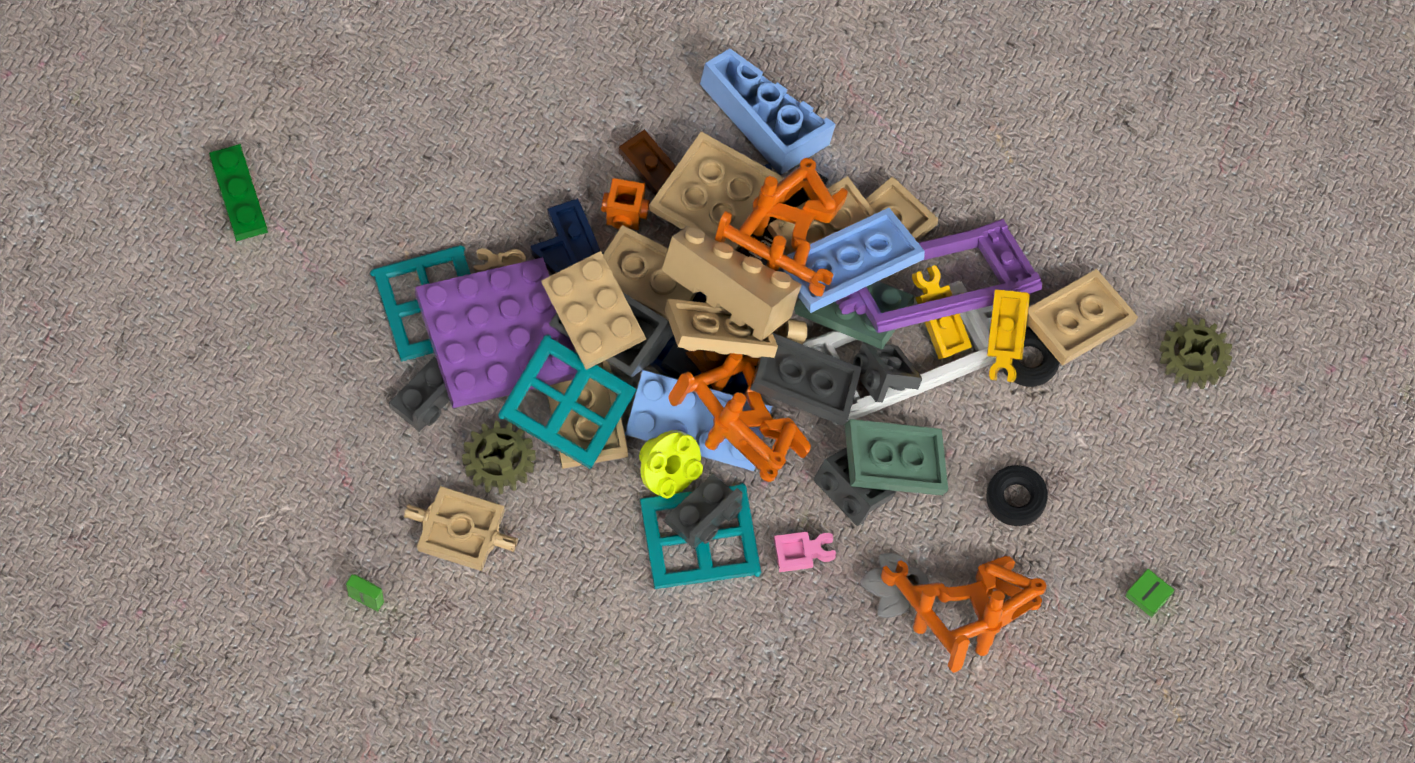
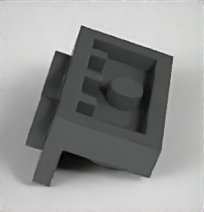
[853,342,922,403]
[389,357,450,432]
[814,447,897,526]
[665,473,742,549]

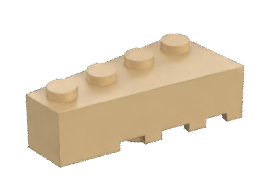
[662,226,802,341]

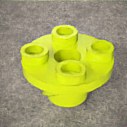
[639,430,703,498]

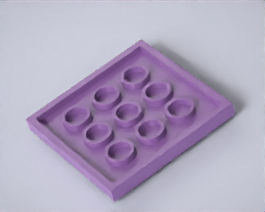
[415,257,578,408]

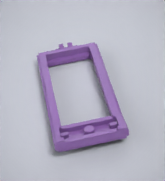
[835,219,1042,333]

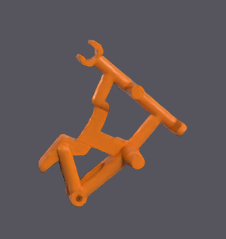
[715,158,848,297]
[668,353,811,482]
[881,556,1047,673]

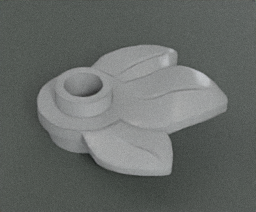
[860,553,929,618]

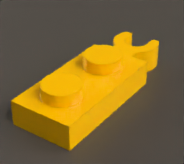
[912,265,972,359]
[987,289,1030,383]

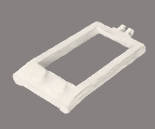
[803,281,996,425]

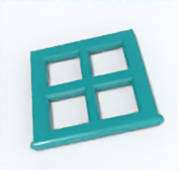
[370,245,471,362]
[498,335,637,469]
[640,483,762,589]

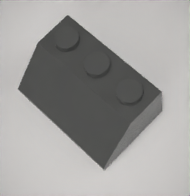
[549,293,673,377]

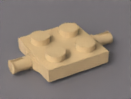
[404,486,518,571]

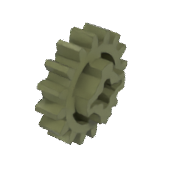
[1159,318,1233,389]
[462,421,536,494]

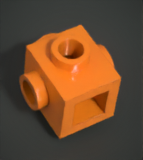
[601,178,650,230]

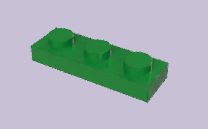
[209,144,268,242]

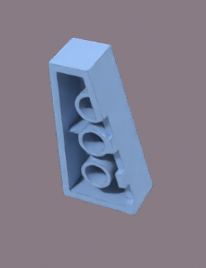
[700,48,836,175]

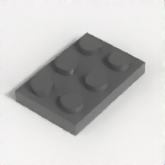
[750,333,861,426]

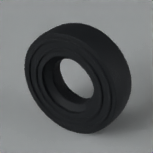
[1002,327,1060,387]
[986,465,1048,526]

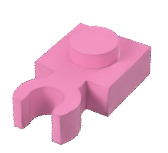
[774,531,836,572]

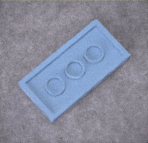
[778,208,925,313]
[625,370,773,471]

